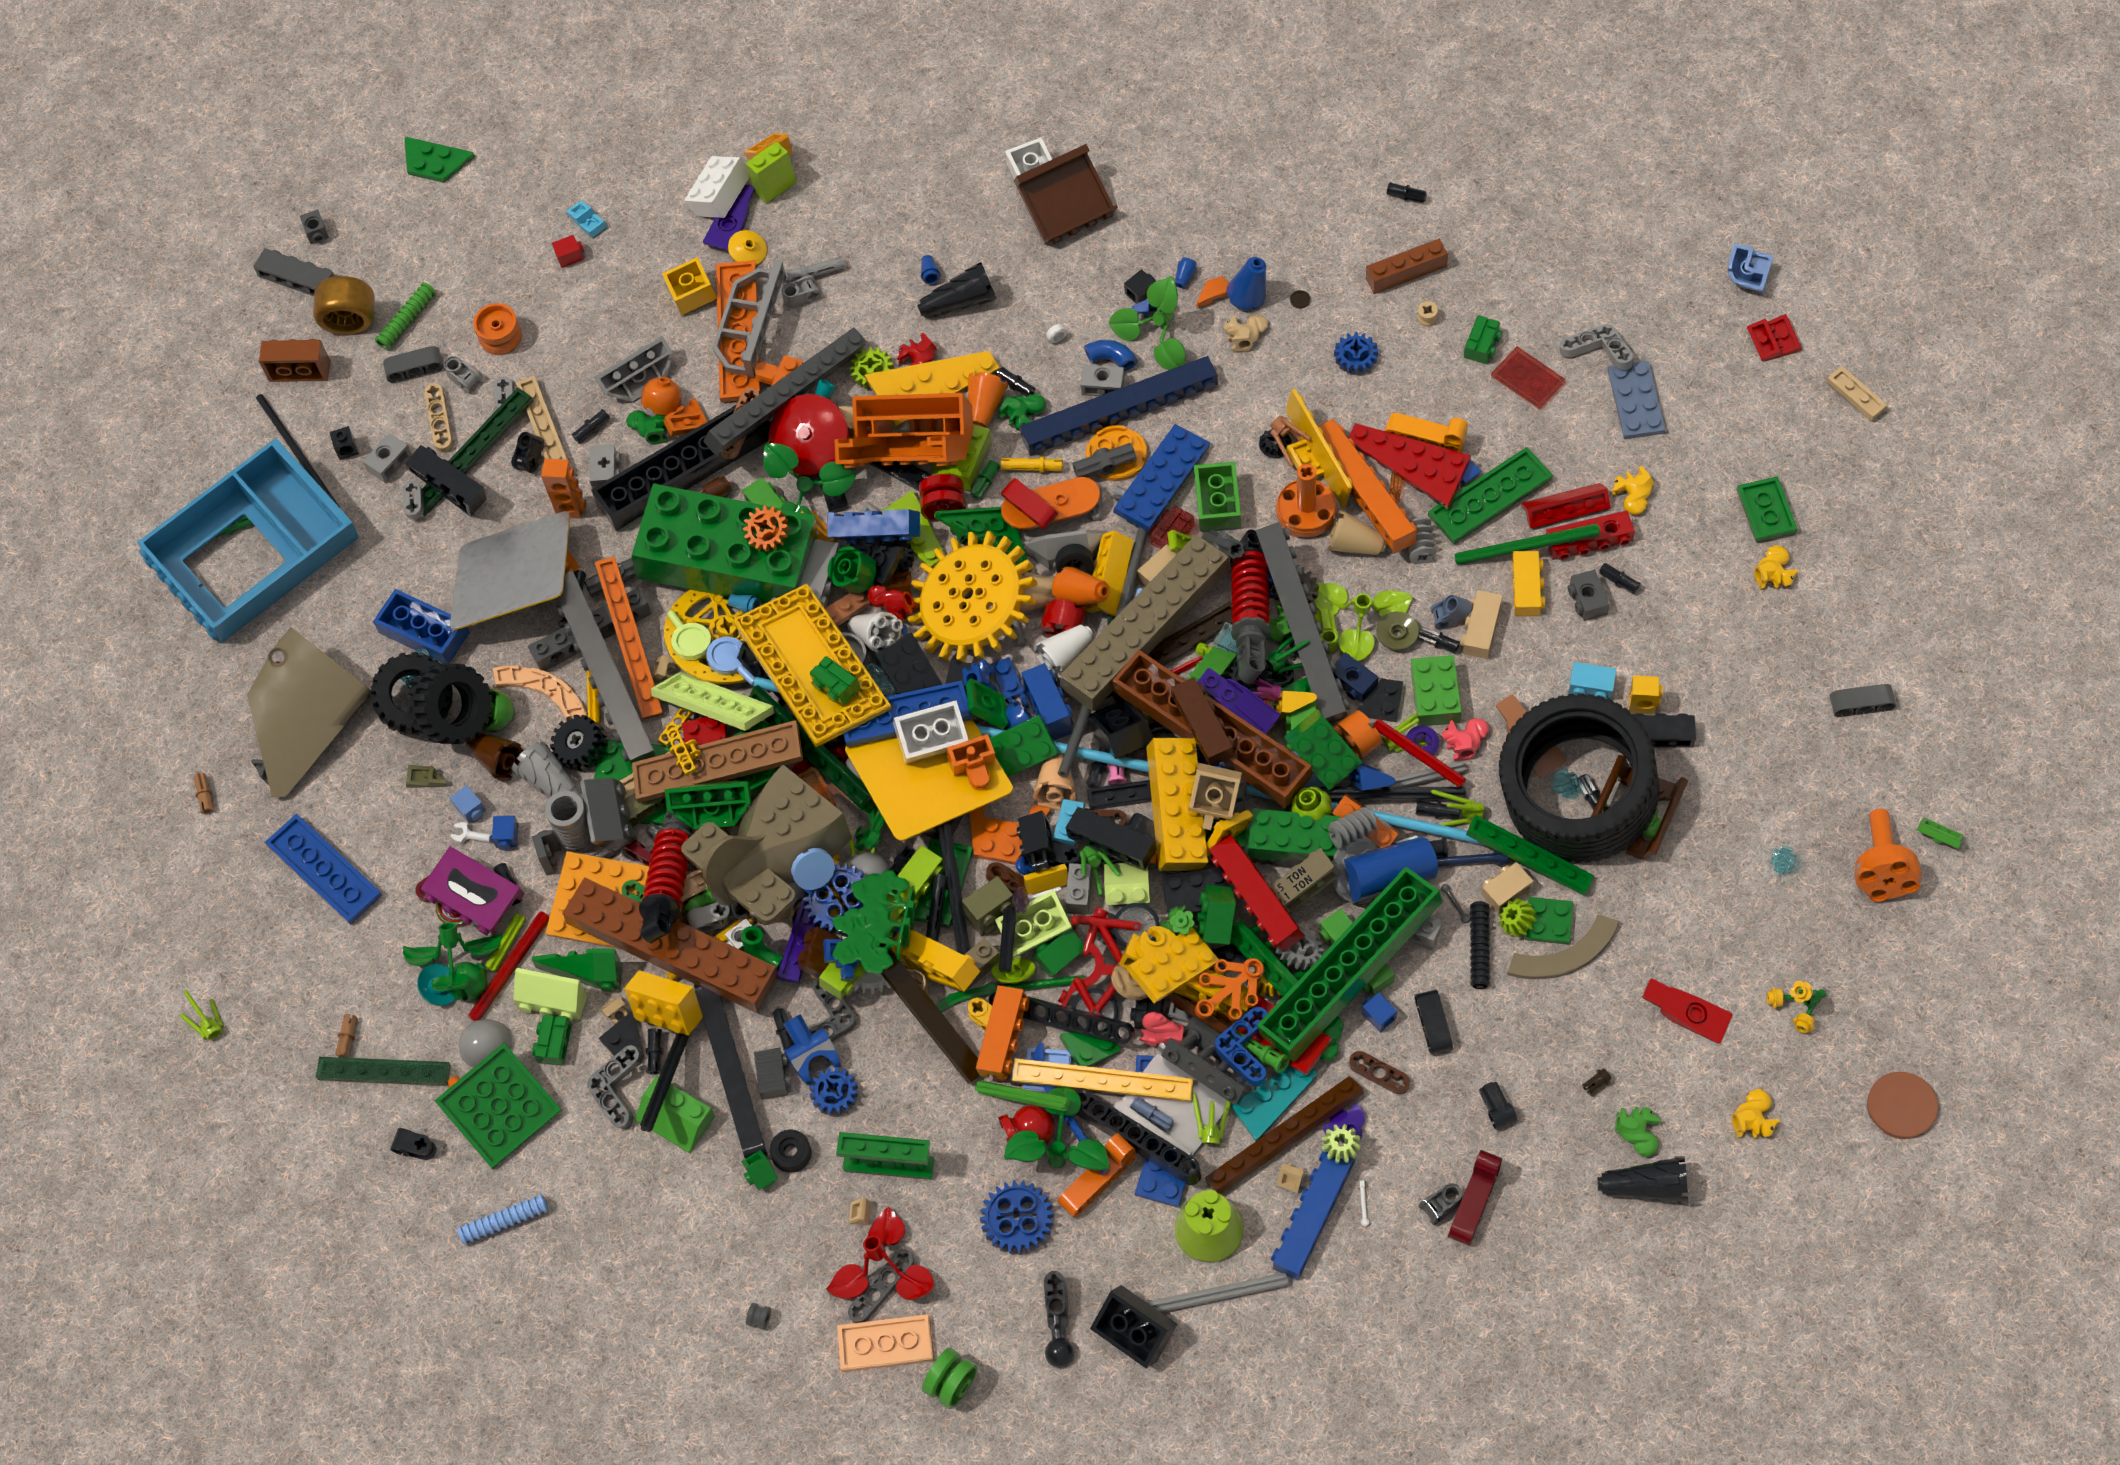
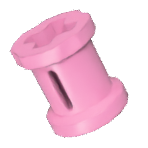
[1107,764,1127,785]

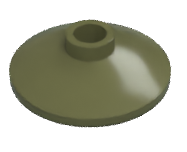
[1376,612,1419,650]

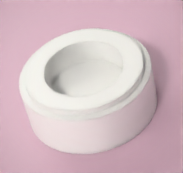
[1046,324,1067,343]

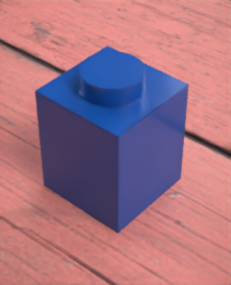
[492,815,519,850]
[1362,993,1397,1033]

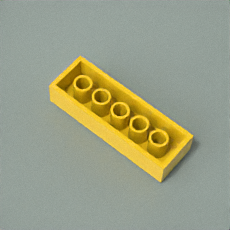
[1146,738,1208,871]

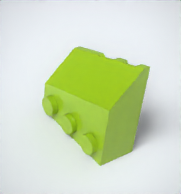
[932,424,992,492]

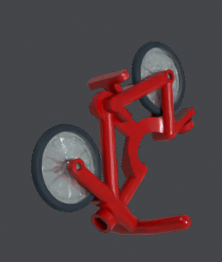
[1058,903,1160,1032]

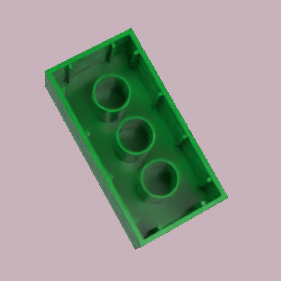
[631,483,817,604]

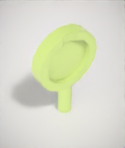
[667,610,712,660]

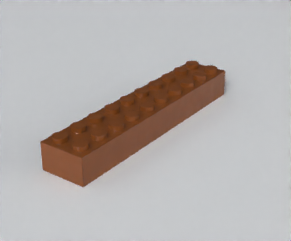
[1112,650,1312,808]
[562,877,778,1013]

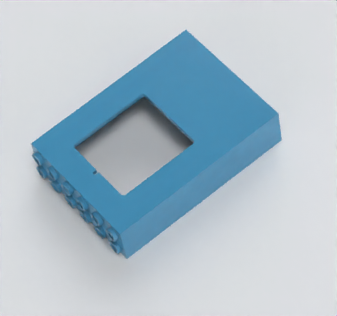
[137,438,359,644]

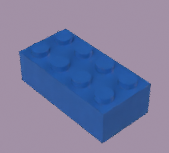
[373,589,470,663]

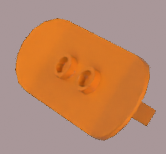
[1001,477,1100,530]

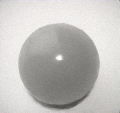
[841,852,891,902]
[459,1019,511,1068]

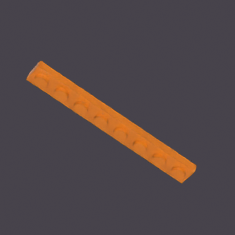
[595,556,663,720]

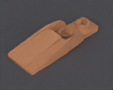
[1496,694,1567,777]

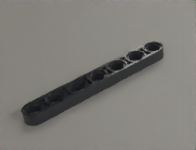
[989,992,1135,1044]

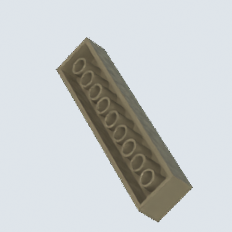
[1060,534,1229,711]

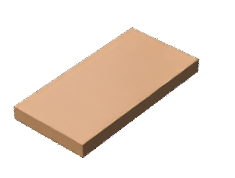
[837,1314,934,1372]

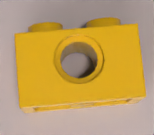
[1629,675,1663,715]

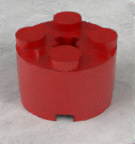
[1040,599,1087,638]

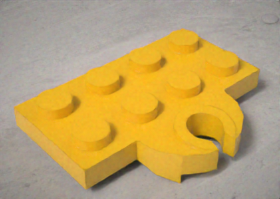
[1127,926,1219,1004]

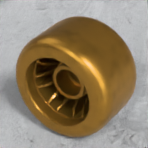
[313,276,375,335]

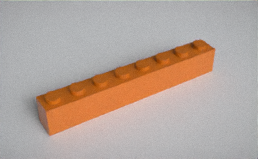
[1317,419,1418,554]

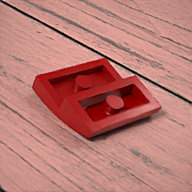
[1746,314,1802,361]

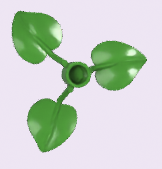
[1109,276,1186,370]

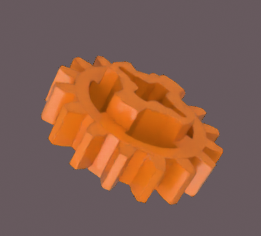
[743,505,790,552]

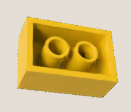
[624,970,703,1035]

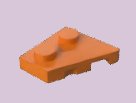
[664,398,707,437]

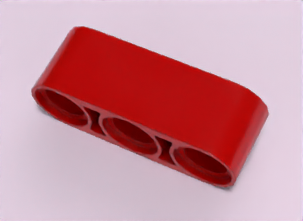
[1000,478,1058,530]

